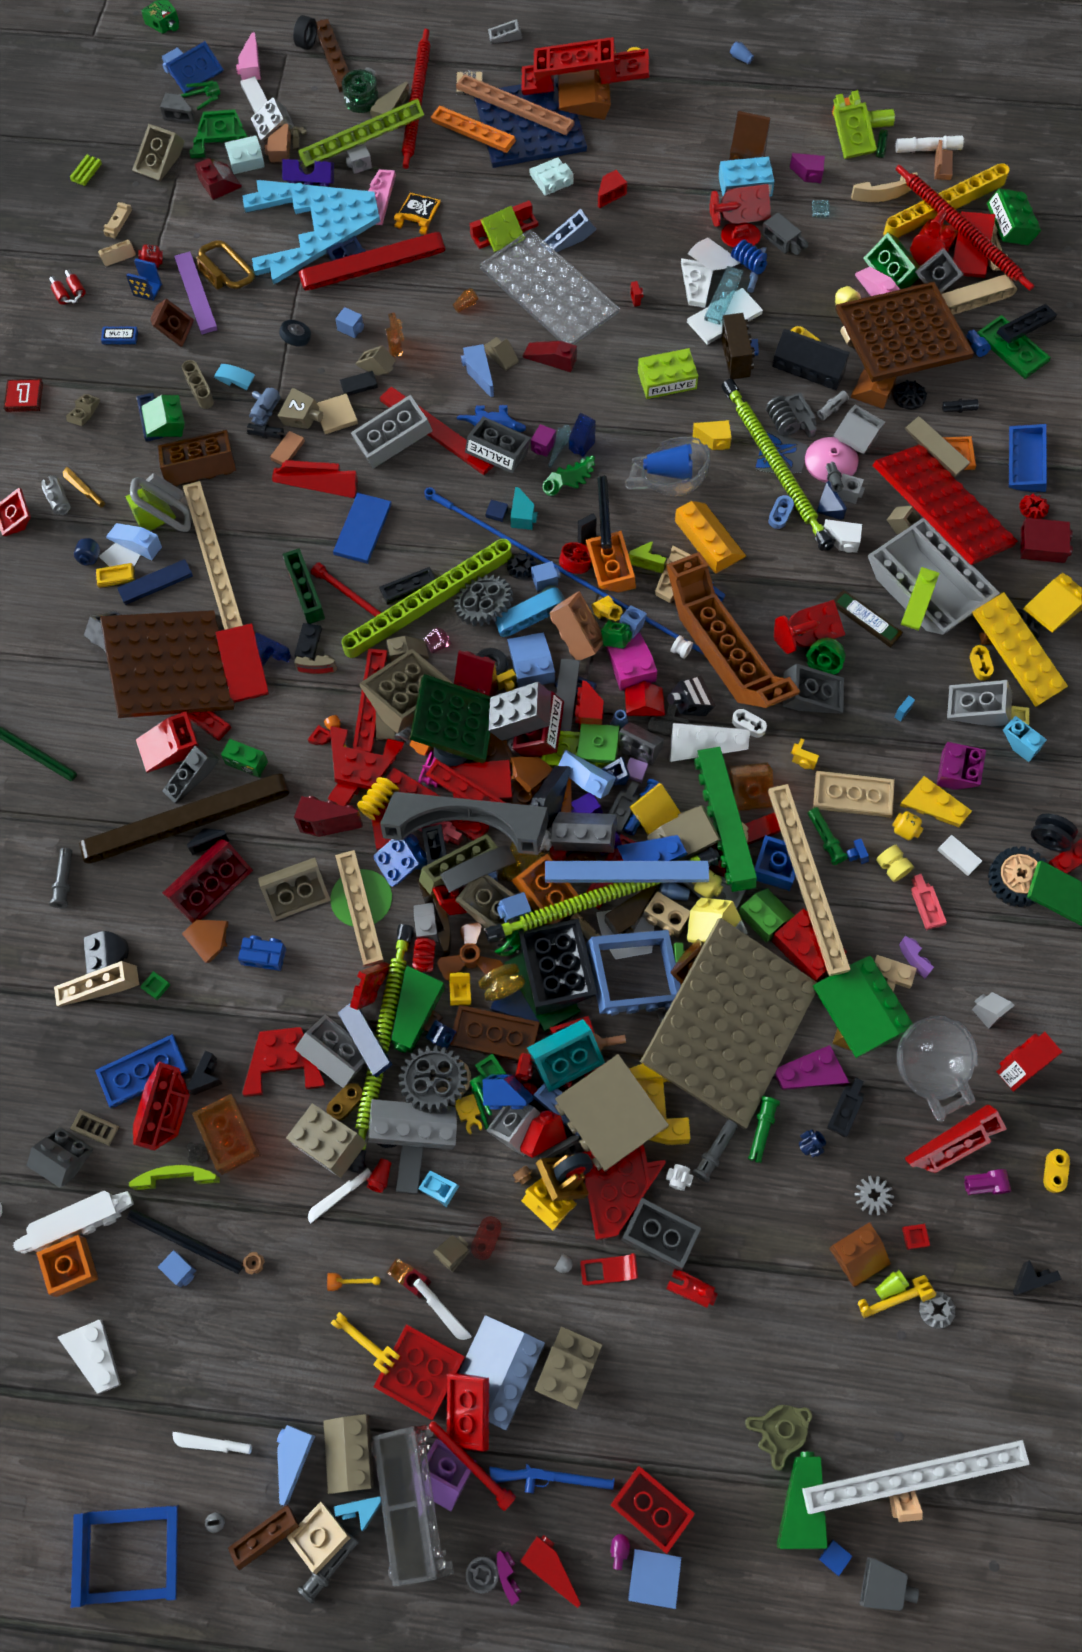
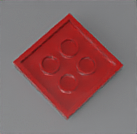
[373,1324,465,1421]

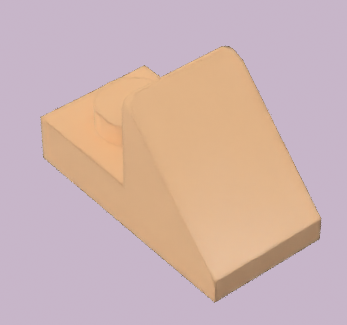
[889,1491,923,1522]

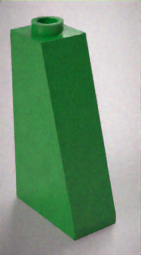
[391,966,445,1053]
[777,1452,828,1549]

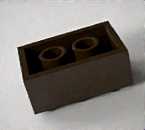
[721,313,755,379]

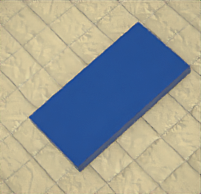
[333,493,392,564]
[95,1034,189,1109]

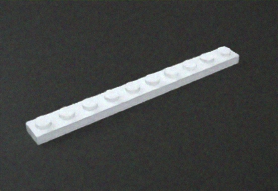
[802,1440,1030,1514]

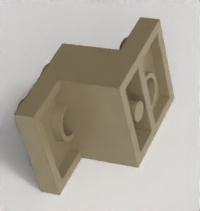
[534,1327,602,1410]

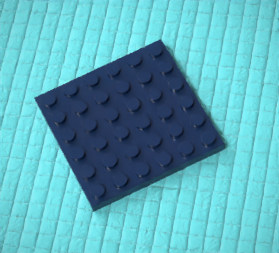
[474,78,587,168]

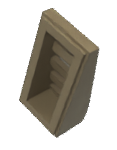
[70,1109,119,1146]

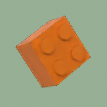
[36,1235,98,1297]

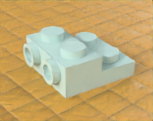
[530,157,574,196]

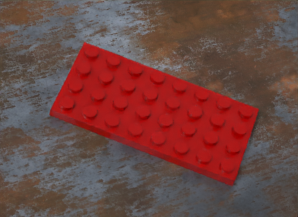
[872,444,1018,565]

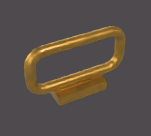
[197,240,255,290]

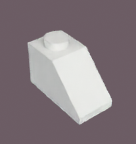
[824,519,862,553]

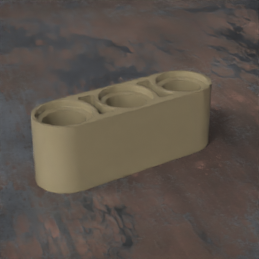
[182,360,214,409]

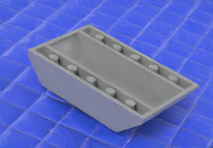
[868,517,1000,635]

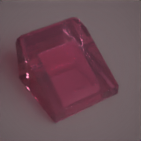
[424,627,452,653]

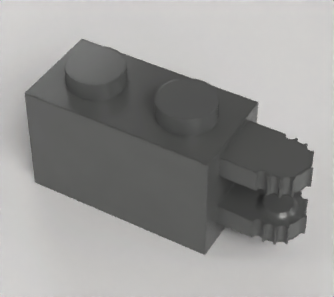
[762,213,808,255]

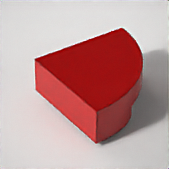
[308,725,331,745]

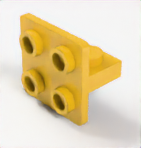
[521,1178,577,1230]

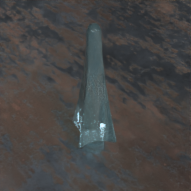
[548,424,571,468]

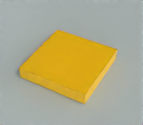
[630,783,681,835]

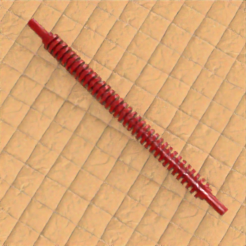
[402,29,431,169]
[895,165,1035,291]

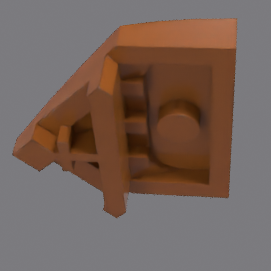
[510,757,553,793]
[182,920,229,963]

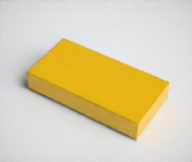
[96,563,135,588]

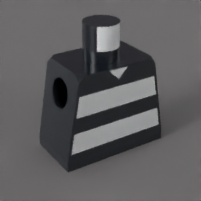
[667,676,716,716]

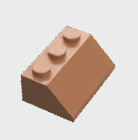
[549,591,603,660]

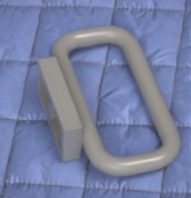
[130,473,192,532]

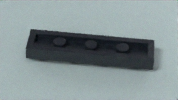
[997,304,1057,344]

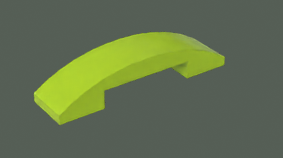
[129,1165,220,1190]

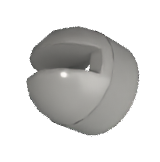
[554,1253,572,1273]
[205,1513,225,1533]

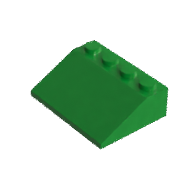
[813,955,915,1058]

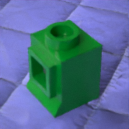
[601,620,632,649]

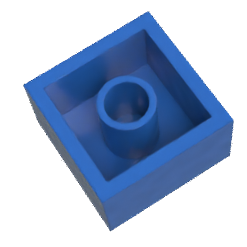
[755,835,795,891]

